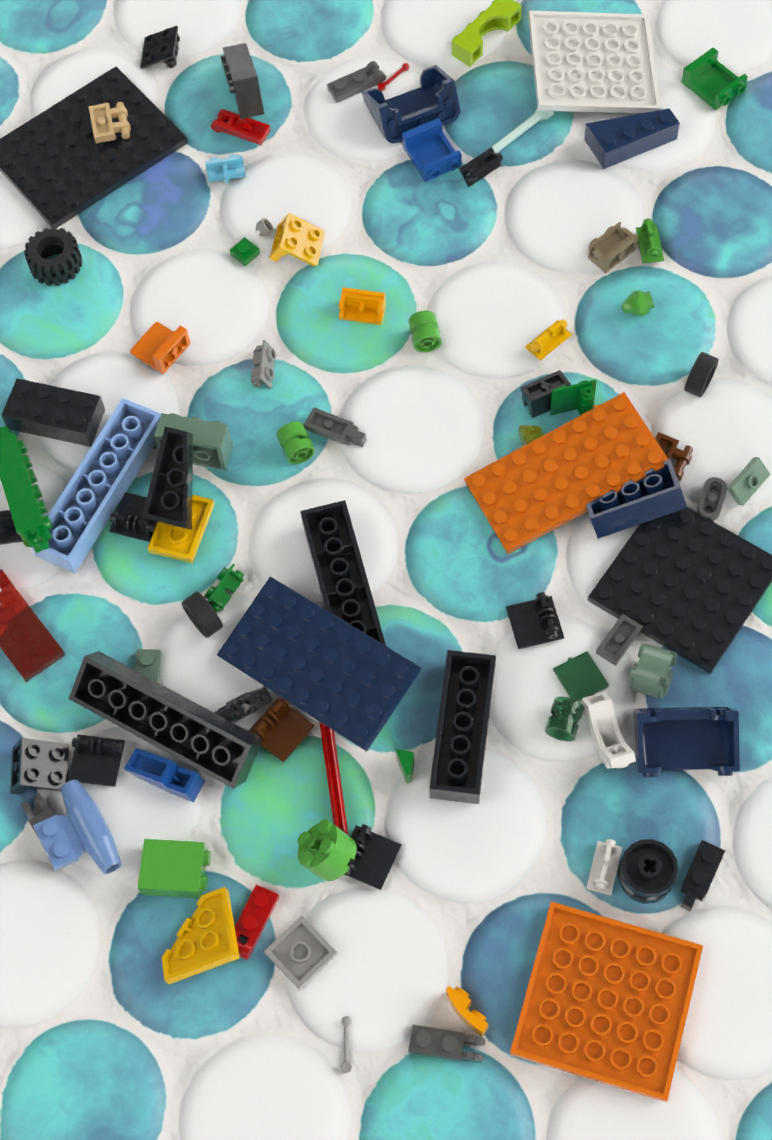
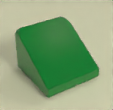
[395,749,415,783]

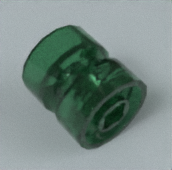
[545,696,584,742]

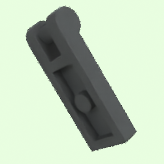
[327,61,386,103]

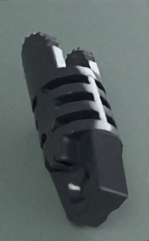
[214,686,272,722]

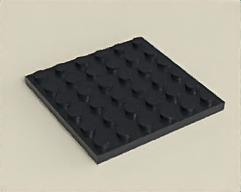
[587,507,772,674]

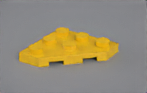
[162,887,239,984]

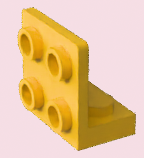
[269,213,325,267]

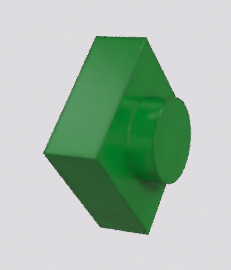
[230,237,260,266]

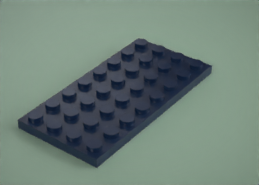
[217,576,421,752]

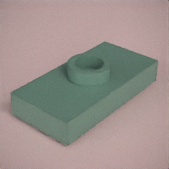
[727,457,770,506]

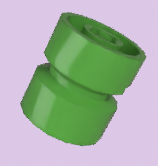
[408,311,442,352]
[276,421,315,465]

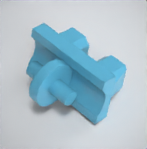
[205,154,246,183]

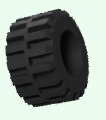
[24,227,83,286]

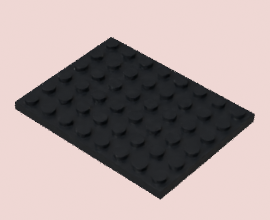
[0,66,188,228]

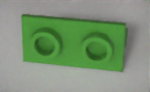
[636,218,664,263]

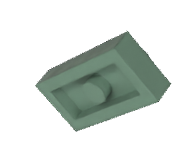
[135,649,162,683]

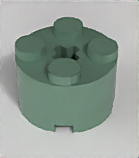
[630,644,677,699]

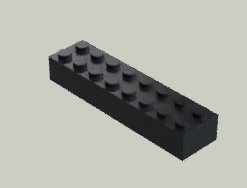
[300,500,386,646]
[69,651,263,789]

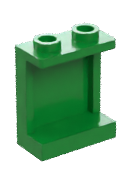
[681,47,748,110]

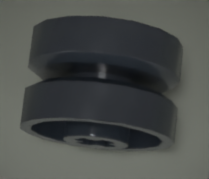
[618,839,678,904]

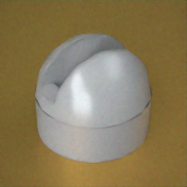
[255,218,274,237]

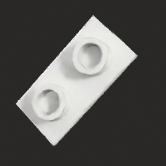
[586,839,623,896]

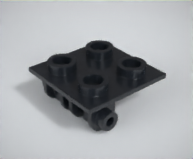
[140,25,180,69]
[109,492,158,542]
[506,592,565,650]
[67,734,125,787]
[344,824,402,890]

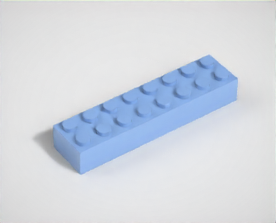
[31,398,161,574]

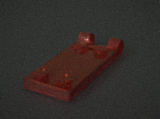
[0,569,66,682]

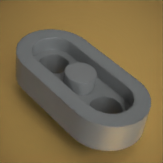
[697,477,727,521]

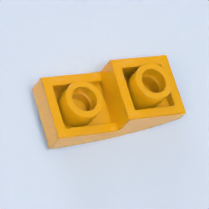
[446,986,488,1037]

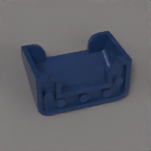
[362,65,460,144]
[633,707,740,777]

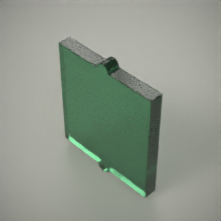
[553,651,609,705]

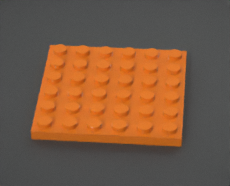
[510,901,703,1102]

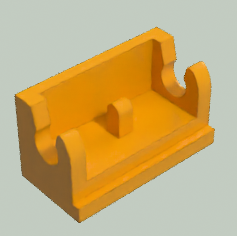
[339,287,386,325]

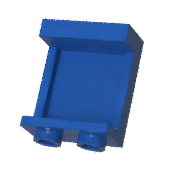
[402,118,462,182]

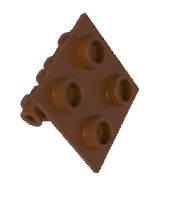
[249,698,315,763]

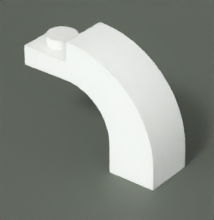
[582,692,636,769]

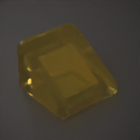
[518,425,543,446]

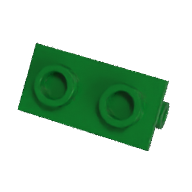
[204,564,244,613]

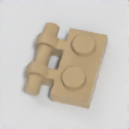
[89,102,131,143]

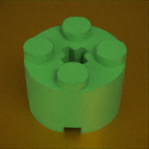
[297,819,356,881]

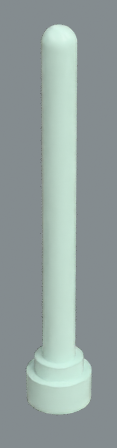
[492,110,554,153]

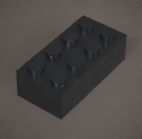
[1,378,105,447]

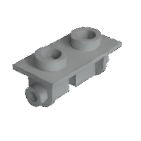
[250,340,276,389]

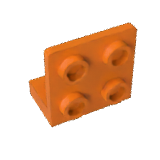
[130,322,191,375]

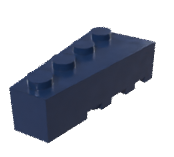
[584,108,680,169]
[586,459,688,539]

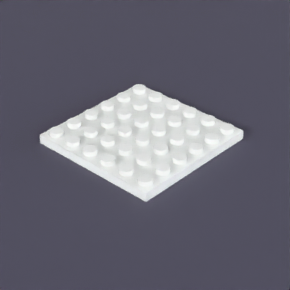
[528,11,661,113]

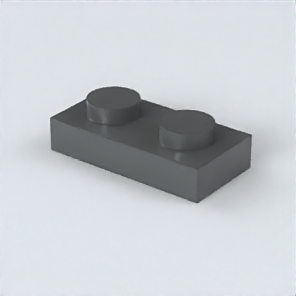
[596,614,643,666]

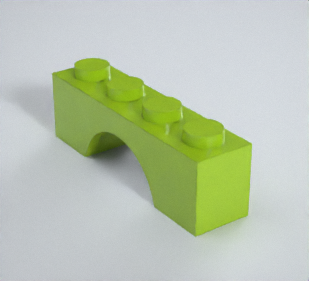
[451,0,522,67]

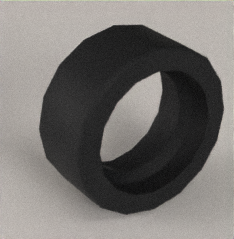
[684,352,719,397]
[181,591,223,638]

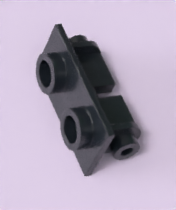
[459,147,503,187]

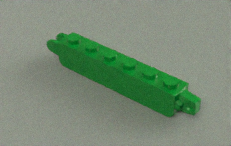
[0,426,53,553]

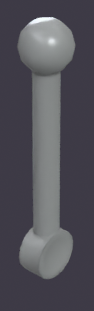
[341,1016,352,1073]

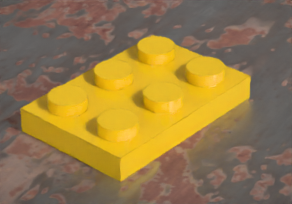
[147,495,215,564]

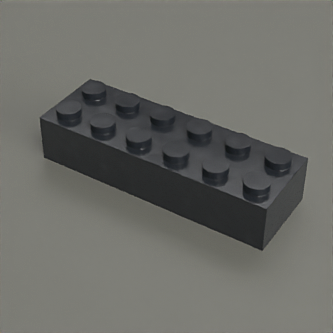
[429,650,496,804]

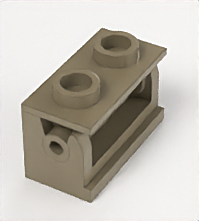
[588,222,638,274]

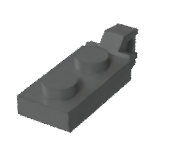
[304,408,367,447]

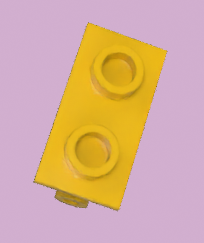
[525,319,572,361]

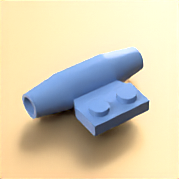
[33,780,122,874]

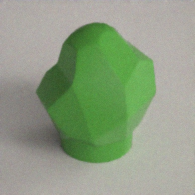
[621,290,655,316]

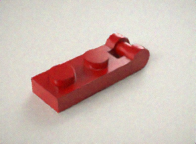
[210,109,271,145]
[235,884,280,960]

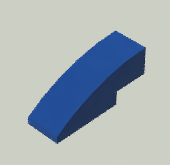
[124,748,205,803]

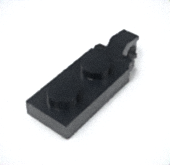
[680,840,726,911]

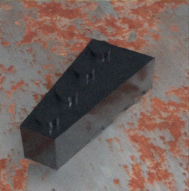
[220,43,264,119]
[142,426,193,530]

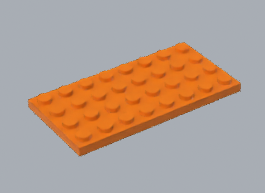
[464,392,668,555]

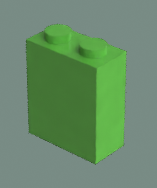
[138,839,211,898]

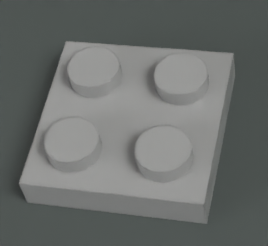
[264,916,338,991]

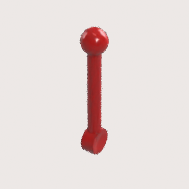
[377,63,410,92]

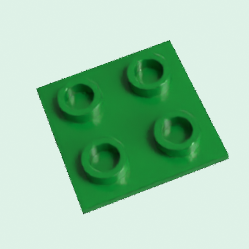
[550,379,597,415]

